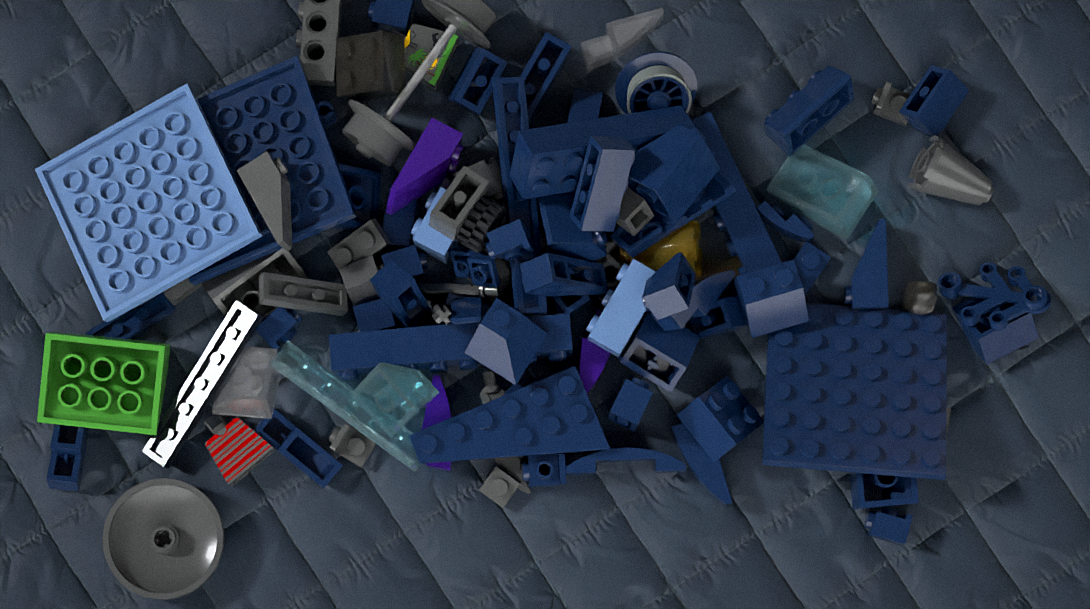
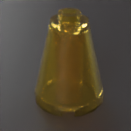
[620,220,702,279]

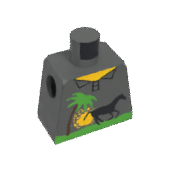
[385,24,459,92]

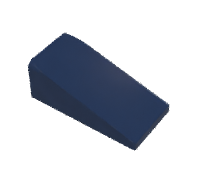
[451,296,484,325]

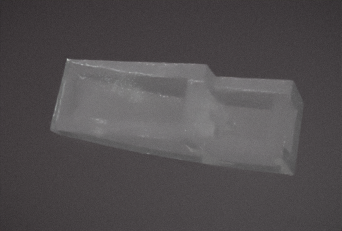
[581,8,664,71]

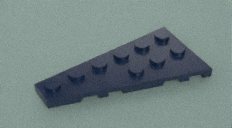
[409,366,610,464]

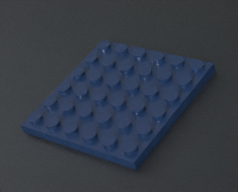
[189,56,357,286]
[762,303,947,480]

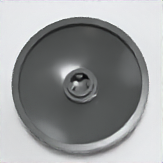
[102,478,225,600]

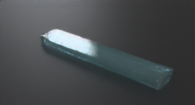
[270,341,421,472]

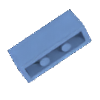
[586,259,656,358]

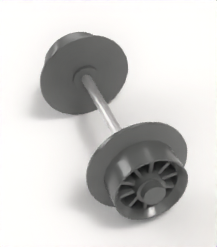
[342,0,497,166]

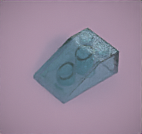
[767,145,879,239]

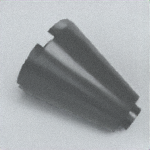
[908,135,994,206]

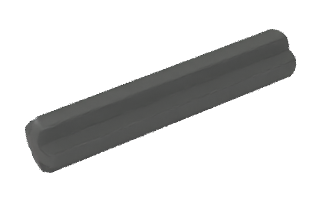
[430,300,452,325]

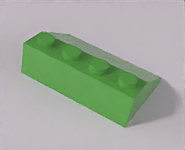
[37,331,171,435]

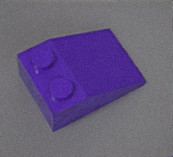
[385,118,465,215]

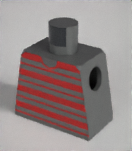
[204,412,276,487]

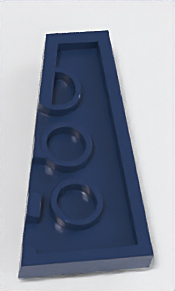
[610,173,736,258]

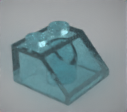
[351,362,439,438]

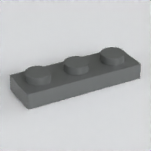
[259,272,348,316]

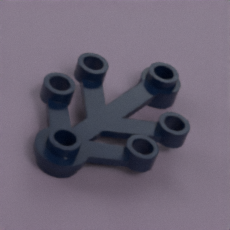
[938,262,1052,331]

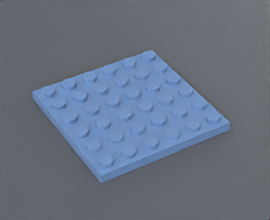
[35,84,263,322]

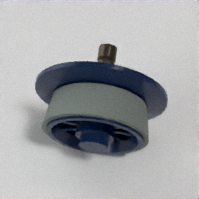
[615,51,697,114]

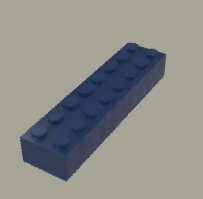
[329,313,573,381]

